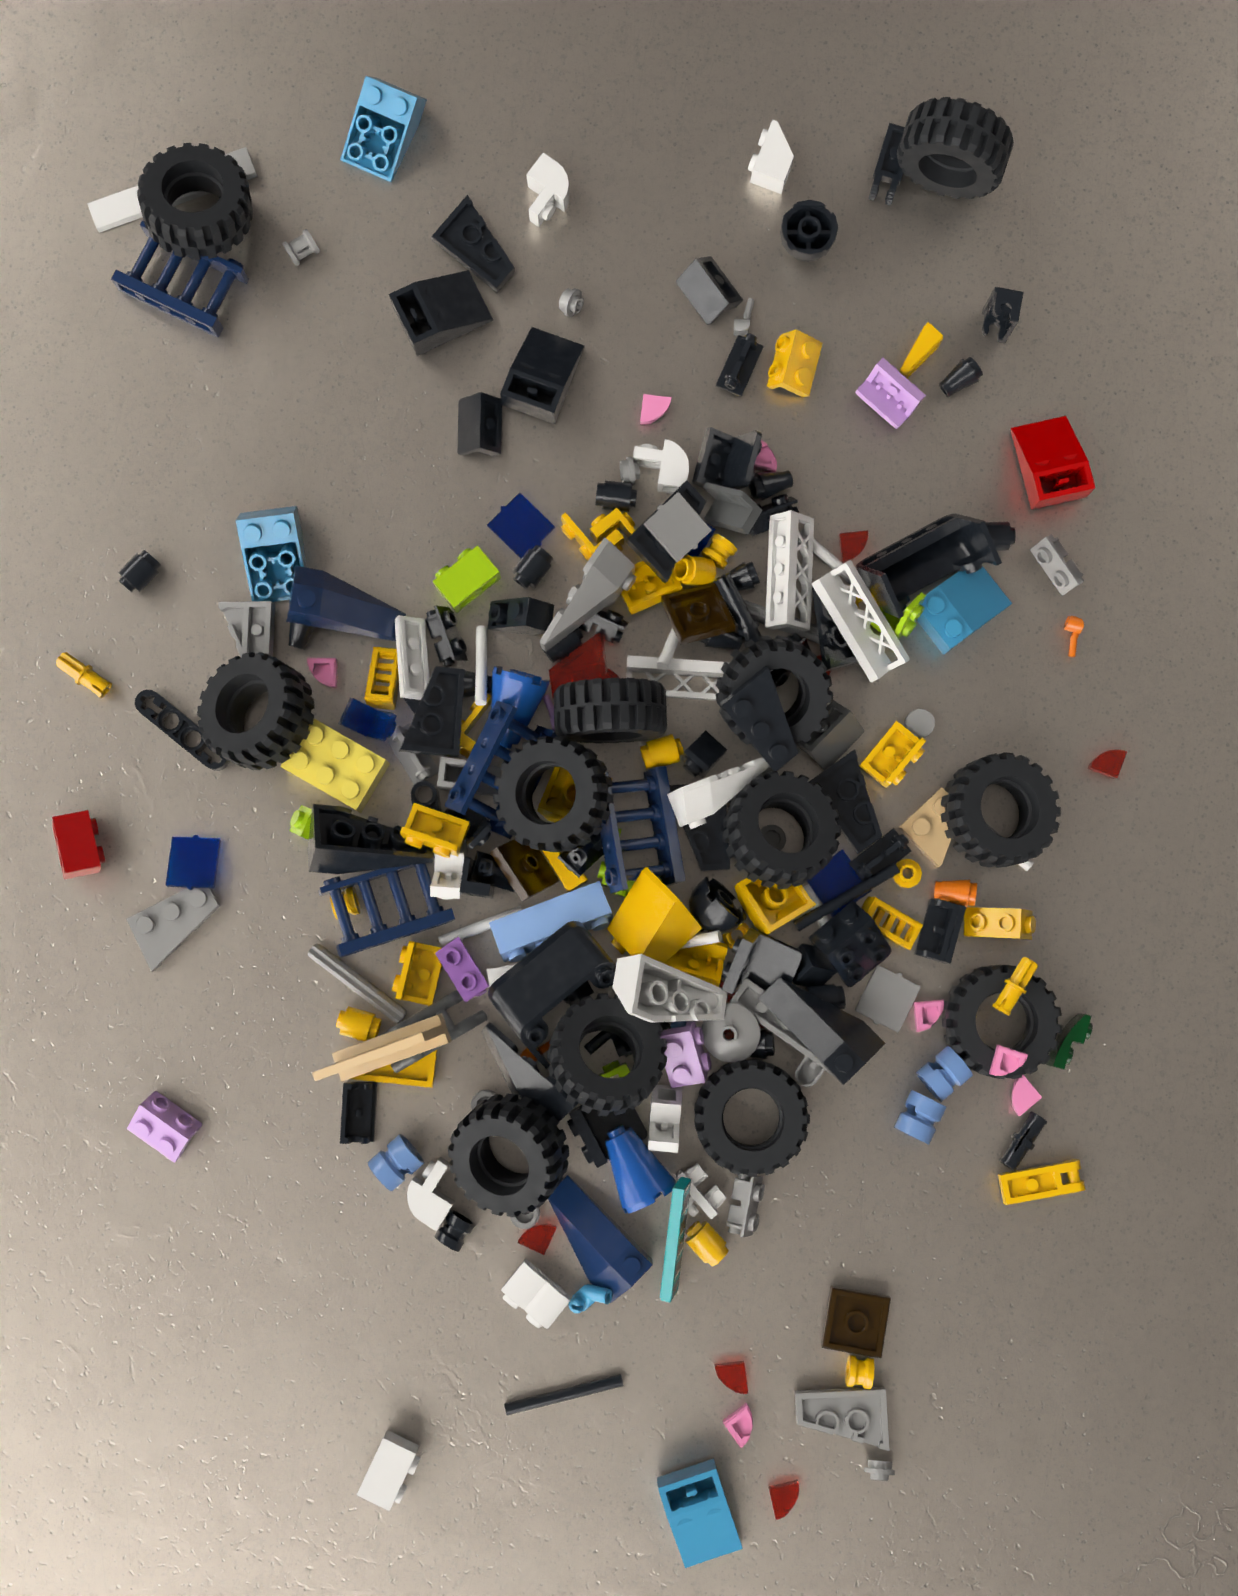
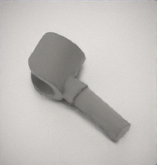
[734,298,755,336]

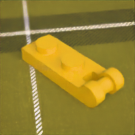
[998,1159,1086,1205]

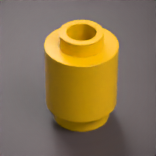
[673,555,716,586]
[640,734,684,769]
[336,1006,382,1042]
[685,1221,729,1267]

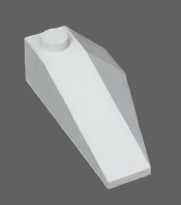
[667,757,770,829]
[612,954,728,1023]

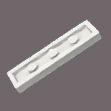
[765,510,814,631]
[811,559,910,682]
[626,655,730,701]

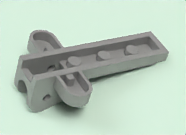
[730,978,833,1087]

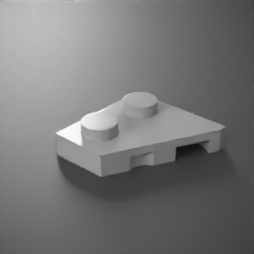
[219,601,276,658]

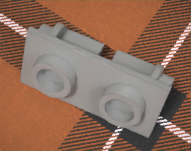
[1030,534,1084,596]
[385,723,439,785]
[726,1173,765,1237]

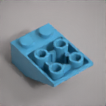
[340,76,427,182]
[235,506,306,602]
[657,1458,743,1568]

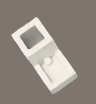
[527,153,569,227]
[633,439,689,494]
[430,840,468,900]
[648,1085,682,1153]
[407,1157,455,1231]

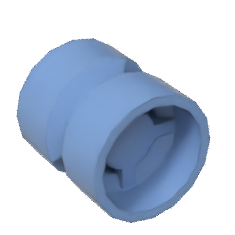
[916,1046,973,1102]
[894,1090,947,1145]
[367,1134,425,1191]

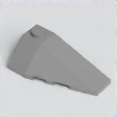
[539,538,637,651]

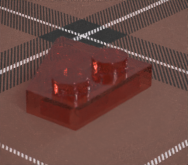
[549,633,609,699]

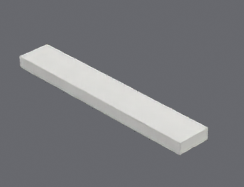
[87,147,257,233]

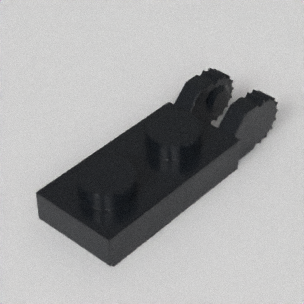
[868,123,905,206]

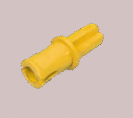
[56,652,112,698]
[992,957,1038,1016]

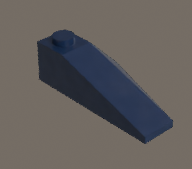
[286,565,406,641]
[548,1175,653,1303]

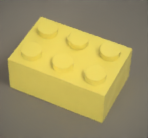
[280,719,390,813]

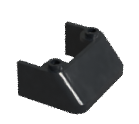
[856,513,1002,618]
[488,921,616,1070]

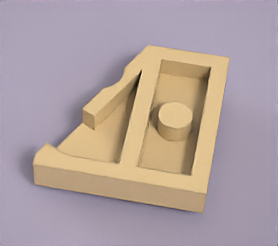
[898,787,951,868]

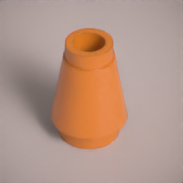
[934,879,977,908]

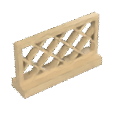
[312,1013,452,1082]

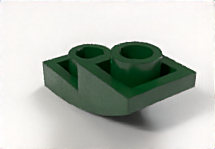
[1046,1013,1093,1070]

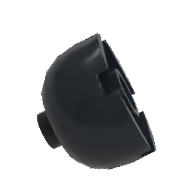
[780,200,838,261]
[689,877,747,935]

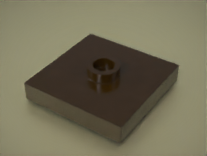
[661,582,736,645]
[490,839,560,902]
[821,1286,891,1359]

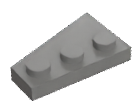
[126,879,221,971]
[795,1386,890,1451]

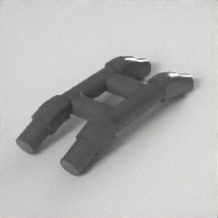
[379,990,488,1073]

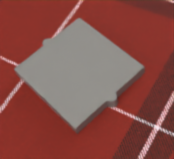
[644,492,712,562]
[855,965,921,1033]

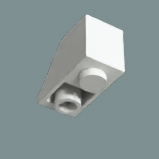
[748,119,794,194]

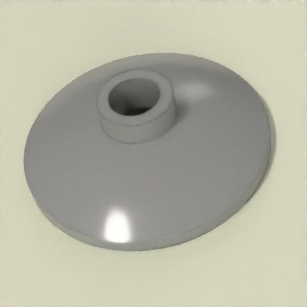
[702,1003,761,1063]

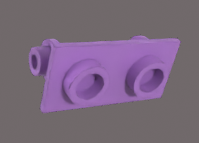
[435,937,489,1003]

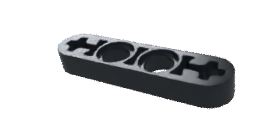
[135,689,230,771]

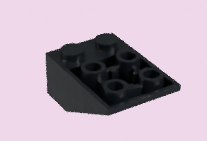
[389,270,493,356]
[500,327,585,424]

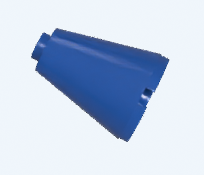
[491,666,550,749]
[605,1125,676,1214]

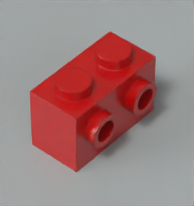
[52,810,105,880]

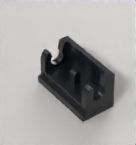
[982,287,1024,343]
[914,899,966,964]
[340,1081,378,1144]

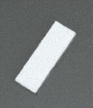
[395,615,430,700]

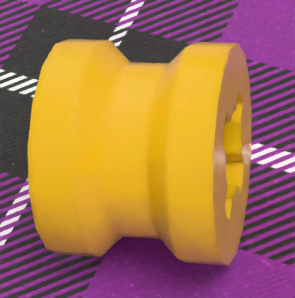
[701,534,737,569]
[330,886,361,920]
[845,1355,875,1389]

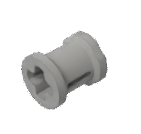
[282,229,320,266]

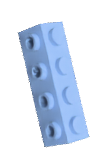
[489,881,613,962]

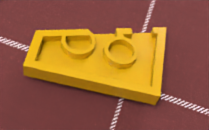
[350,1049,438,1088]

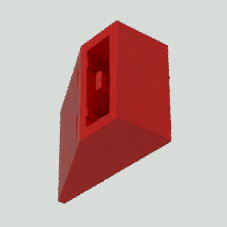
[1010,416,1096,510]

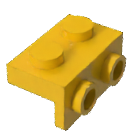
[767,329,823,398]
[620,561,683,615]
[859,721,926,788]
[400,803,470,858]
[392,941,442,1006]
[665,942,728,987]

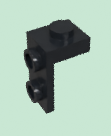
[443,808,492,850]

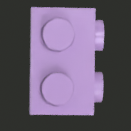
[855,358,926,429]
[660,1021,712,1088]
[127,1091,202,1163]

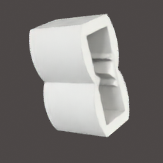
[501,1259,571,1329]

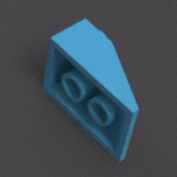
[917,567,1012,655]

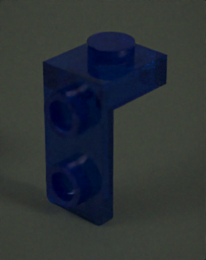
[338,698,397,742]

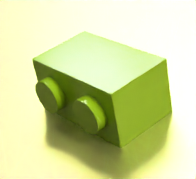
[433,545,501,613]

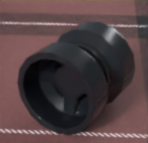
[434,1210,475,1252]

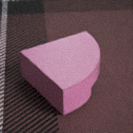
[640,394,672,425]
[754,440,777,472]
[307,658,337,688]
[913,1000,944,1032]
[989,1045,1028,1076]
[1011,1075,1042,1116]
[723,1403,753,1448]

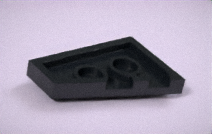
[431,195,515,292]
[812,587,859,672]
[399,666,465,757]
[809,749,883,854]

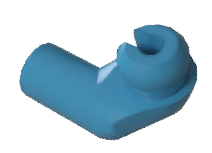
[568,1284,613,1314]

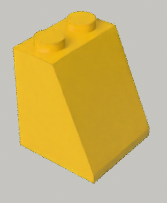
[607,867,702,964]

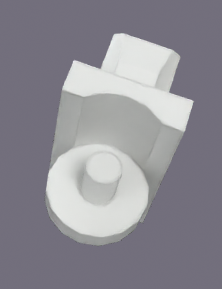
[675,1163,726,1220]

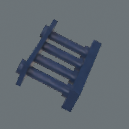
[111,220,249,338]
[444,701,558,840]
[600,766,686,893]
[318,853,455,958]

